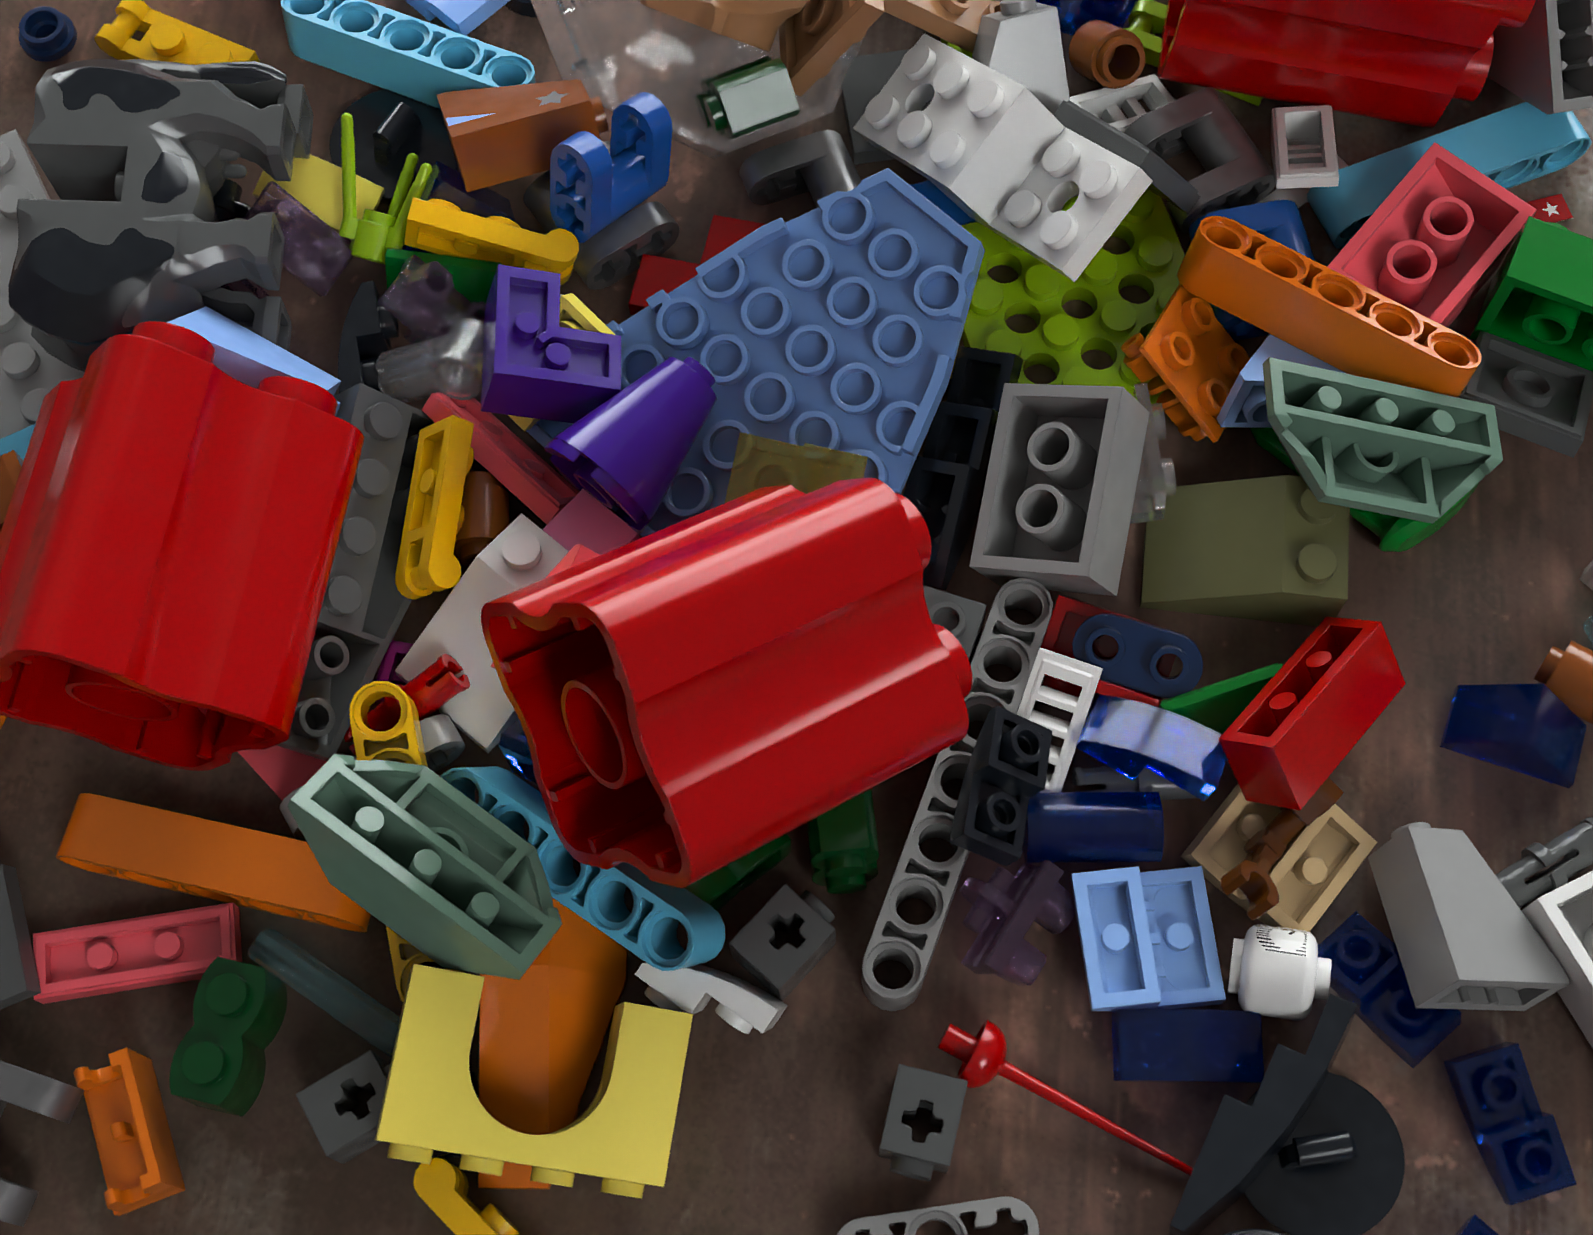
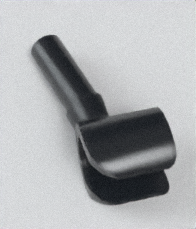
[213,178,285,231]

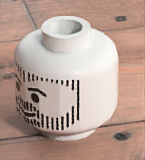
[1228,924,1332,1021]

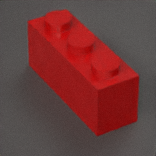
[1218,616,1406,811]

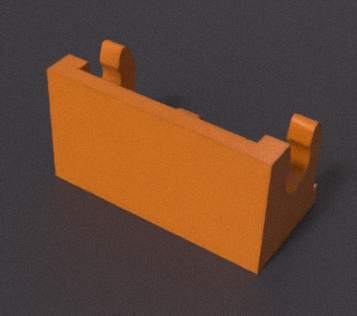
[74,1047,186,1216]

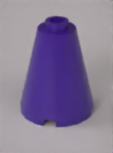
[544,357,717,534]

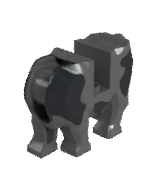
[8,59,314,372]

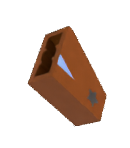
[436,79,609,192]

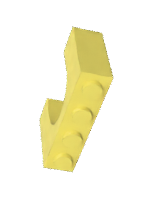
[375,964,693,1199]

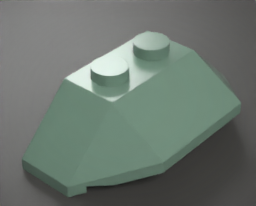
[1262,357,1503,524]
[287,754,563,980]

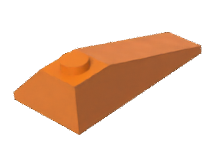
[478,897,628,1190]

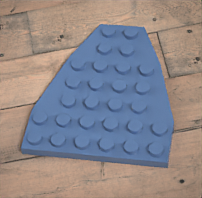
[527,168,985,537]

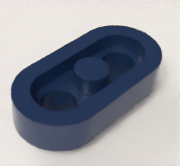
[1072,613,1203,698]

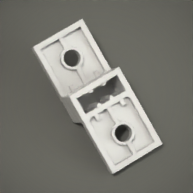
[853,33,1153,282]

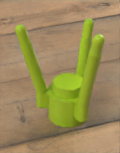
[339,113,432,265]

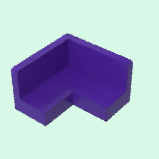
[481,264,621,424]

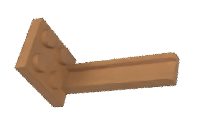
[778,0,1001,97]

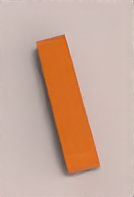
[1177,216,1482,398]
[55,793,372,932]

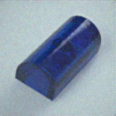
[1023,792,1164,863]

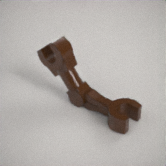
[1221,777,1344,921]

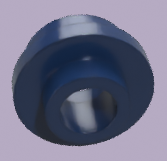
[19,6,77,62]

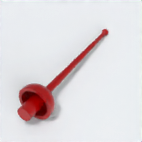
[937,1020,1193,1176]

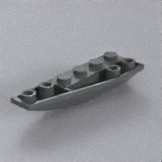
[277,383,435,761]

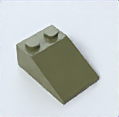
[1140,475,1350,626]

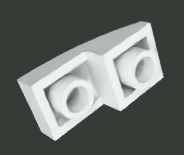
[634,962,788,1034]

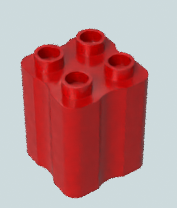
[1158,0,1536,128]
[0,321,364,771]
[481,478,972,888]

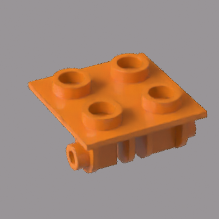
[1121,283,1250,443]

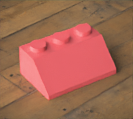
[1327,142,1537,328]

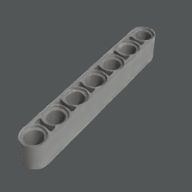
[861,578,1053,1011]

